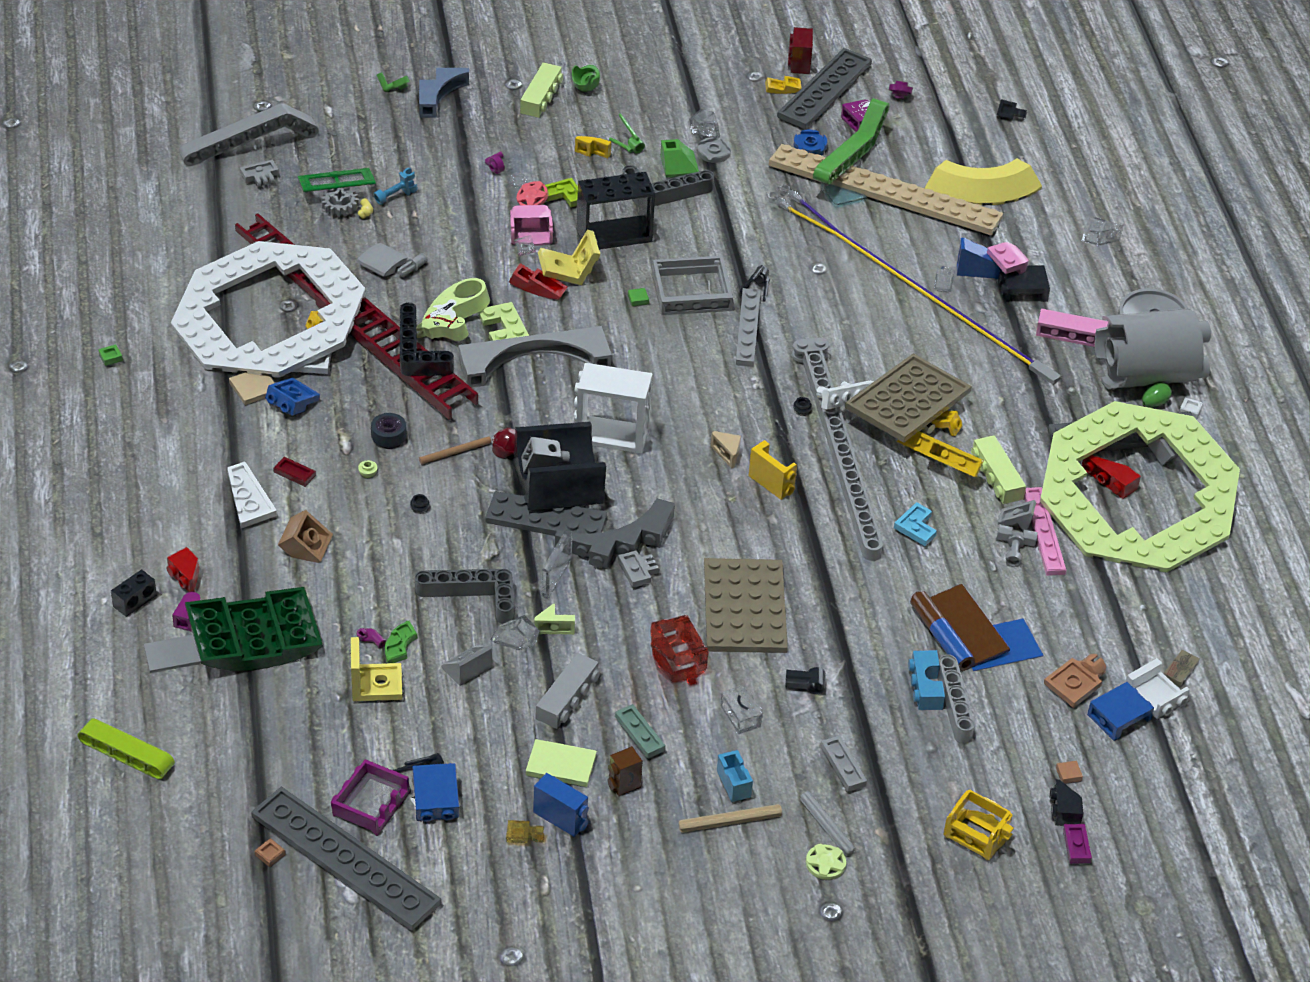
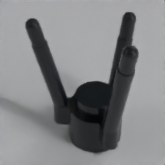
[740,265,770,302]
[393,753,444,773]

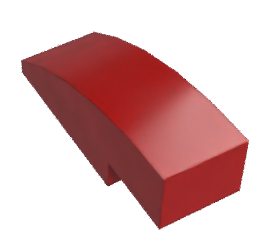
[509,263,568,299]

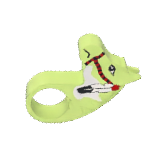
[417,278,490,341]

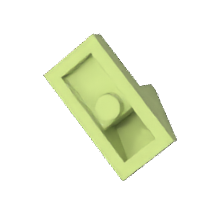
[534,604,575,634]

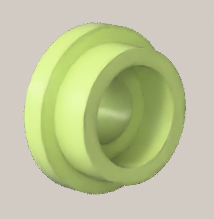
[358,460,378,478]

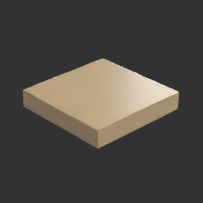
[229,372,274,405]

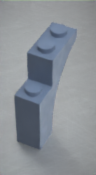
[419,68,469,118]

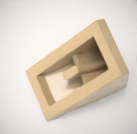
[711,431,741,468]

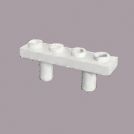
[816,380,874,409]

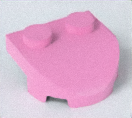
[987,242,1029,275]

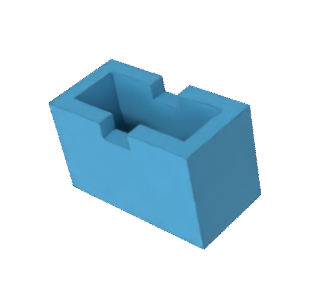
[717,750,753,802]

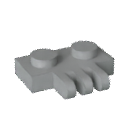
[240,159,279,186]
[618,550,660,588]

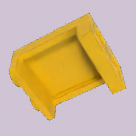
[748,440,797,500]

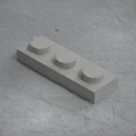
[821,735,867,792]

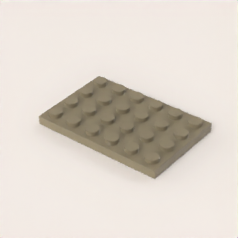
[845,353,972,442]
[704,558,788,653]

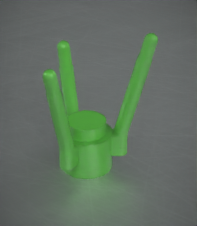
[609,113,645,153]

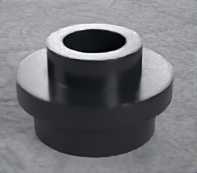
[793,397,812,414]
[410,494,430,512]

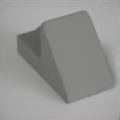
[998,500,1036,531]

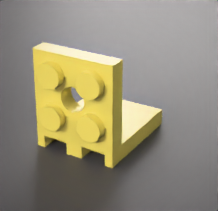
[538,230,600,285]
[351,637,402,701]

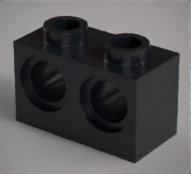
[111,569,157,617]

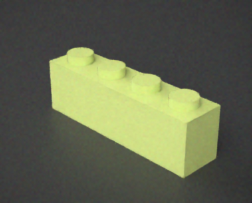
[520,62,563,118]
[971,435,1026,504]

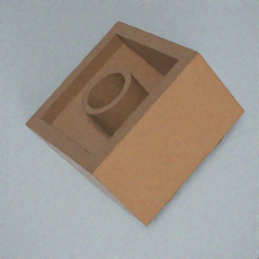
[278,509,333,563]

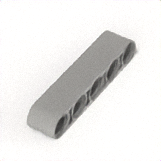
[938,654,975,744]

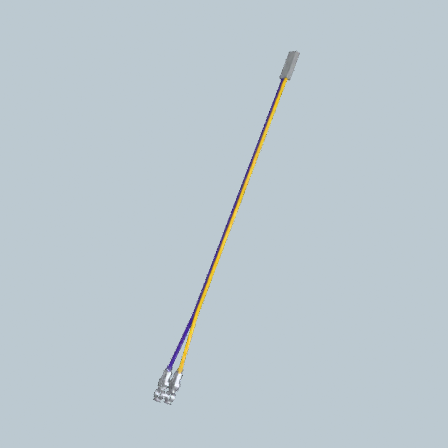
[766,184,1061,385]

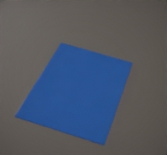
[972,618,1044,671]

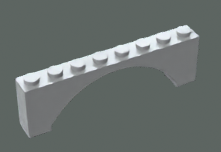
[459,326,612,388]

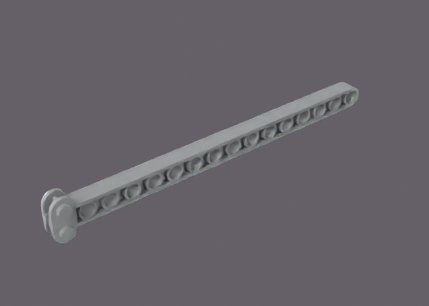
[792,338,883,561]

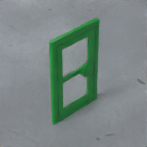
[298,168,376,192]

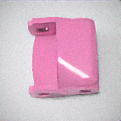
[510,205,553,246]

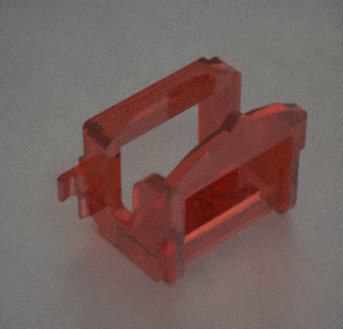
[650,615,709,686]

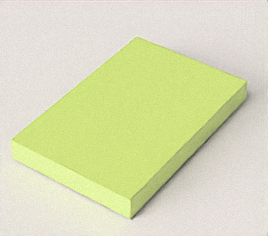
[526,739,597,787]

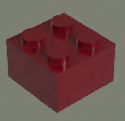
[788,27,813,74]

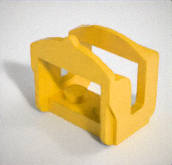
[943,790,1014,861]

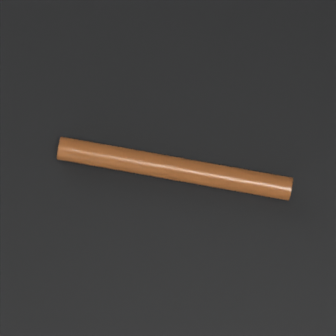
[419,436,491,465]

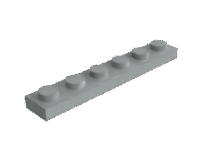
[736,288,761,367]

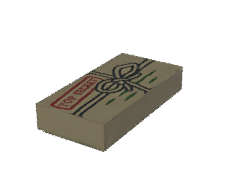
[1163,650,1200,687]

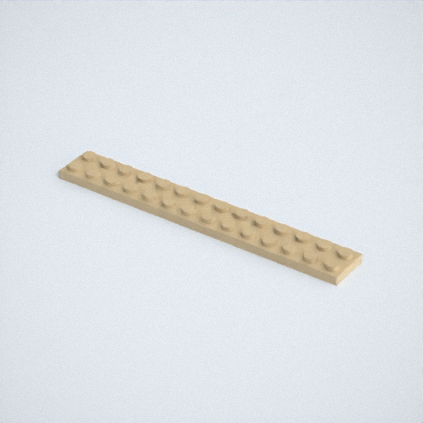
[769,144,1003,235]

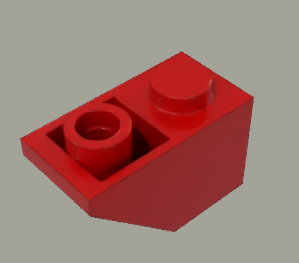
[166,547,199,592]

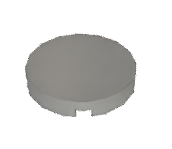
[697,137,731,163]

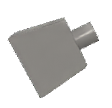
[521,437,570,473]

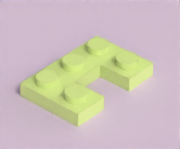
[478,302,529,341]

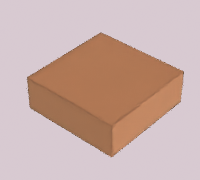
[1056,761,1083,783]
[255,838,286,867]

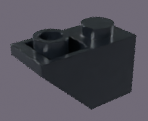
[1049,779,1084,826]

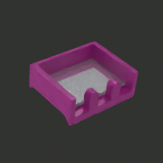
[331,759,410,836]

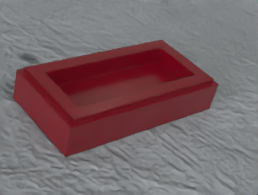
[273,457,316,487]

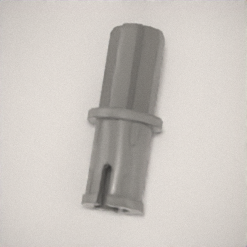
[397,253,428,277]

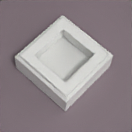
[1179,397,1203,419]

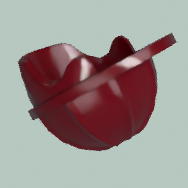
[492,427,515,459]

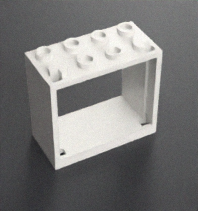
[574,363,652,453]

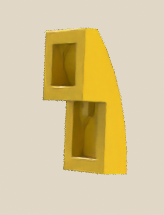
[765,76,801,94]
[575,136,611,159]

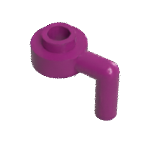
[485,151,505,174]

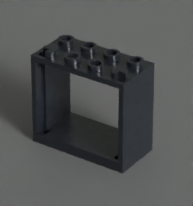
[576,172,655,250]

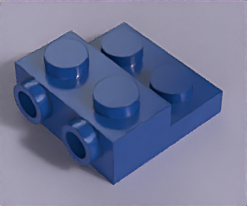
[265,378,320,415]

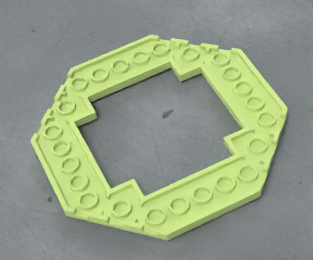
[1040,401,1240,573]

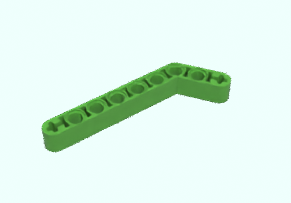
[813,98,890,185]

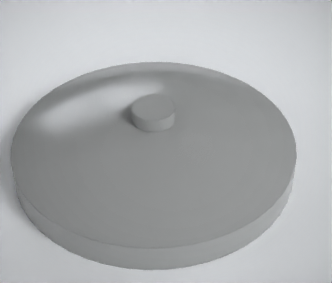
[1118,288,1189,315]

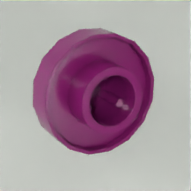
[889,81,913,99]

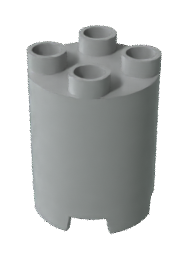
[1095,309,1211,389]

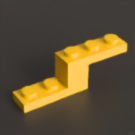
[897,431,984,478]

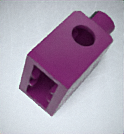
[841,99,870,132]

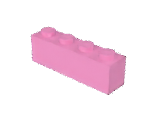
[1036,309,1108,347]

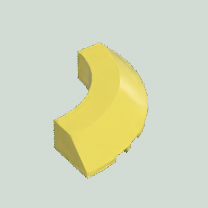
[925,158,1042,206]

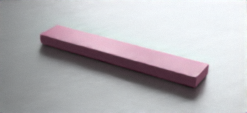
[1024,487,1066,576]

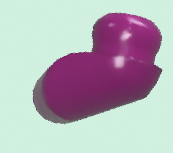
[356,628,386,648]

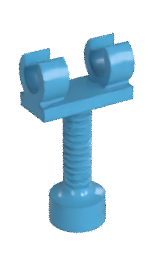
[373,168,418,205]

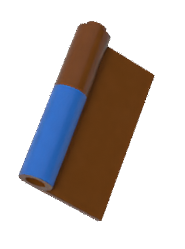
[910,584,1010,671]

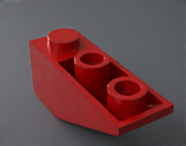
[1081,455,1141,499]

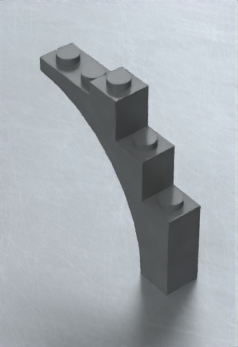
[555,498,675,569]

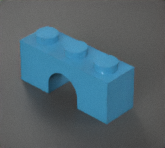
[908,650,945,710]

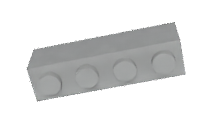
[536,653,600,729]

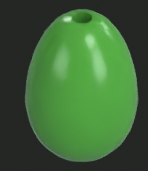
[1142,382,1172,407]

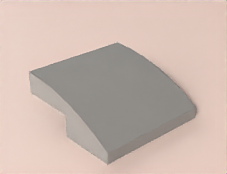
[357,243,408,277]

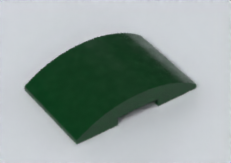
[185,587,323,671]

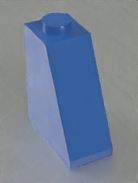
[957,238,1002,279]

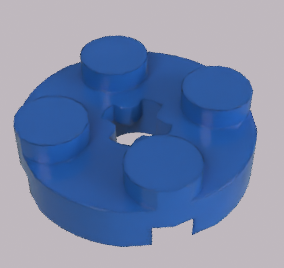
[794,129,827,156]

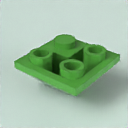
[660,139,699,177]

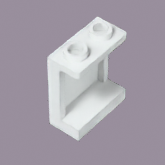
[1126,658,1190,719]

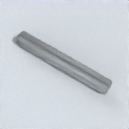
[800,791,855,856]

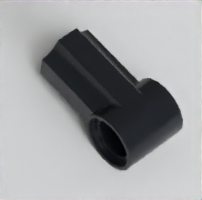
[785,667,826,694]

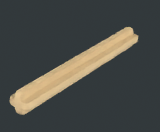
[679,804,782,833]

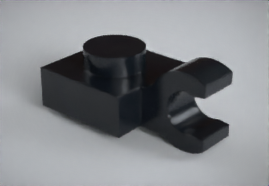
[997,99,1027,120]

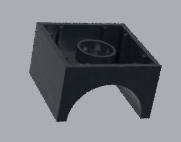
[514,421,606,510]

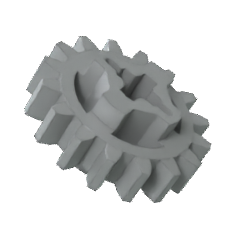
[321,187,359,217]

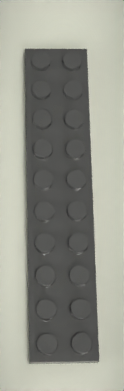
[251,786,441,931]

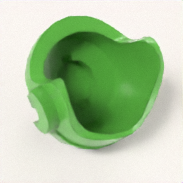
[572,65,600,92]

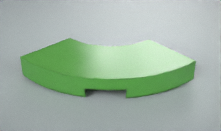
[385,621,418,664]

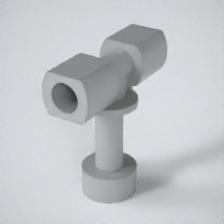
[996,524,1037,567]

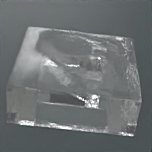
[514,235,536,257]

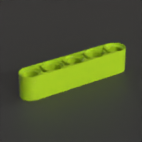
[77,718,175,779]

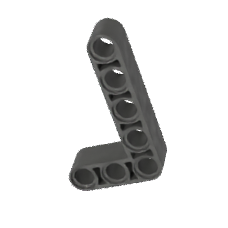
[622,165,714,207]
[415,569,514,625]

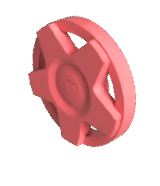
[516,181,548,205]

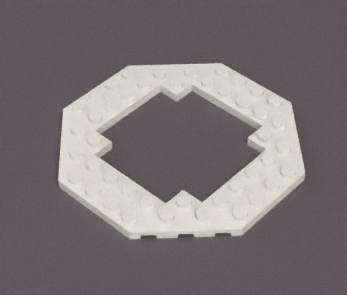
[171,241,366,377]

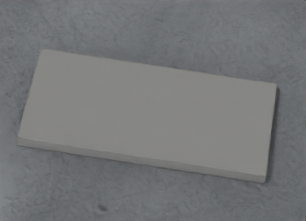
[144,635,201,673]

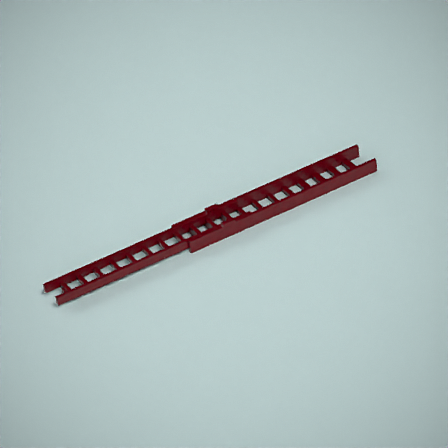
[235,213,478,420]

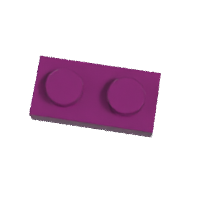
[1063,824,1092,864]

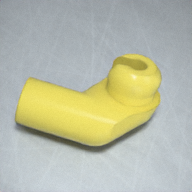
[358,198,373,219]

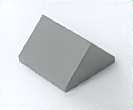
[441,644,492,686]

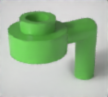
[377,72,410,92]

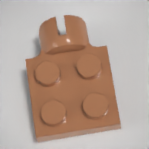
[1044,653,1106,708]

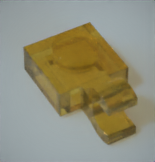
[506,820,544,843]

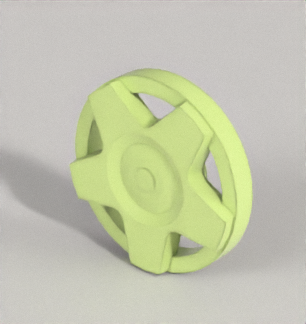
[806,844,846,880]

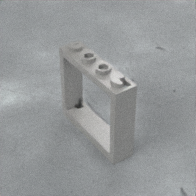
[652,256,733,315]

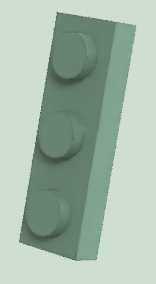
[615,704,665,759]

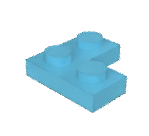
[894,502,937,546]

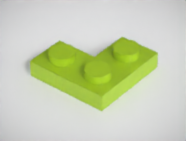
[541,178,578,207]

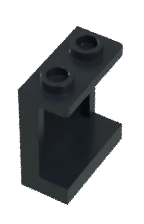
[999,265,1050,302]

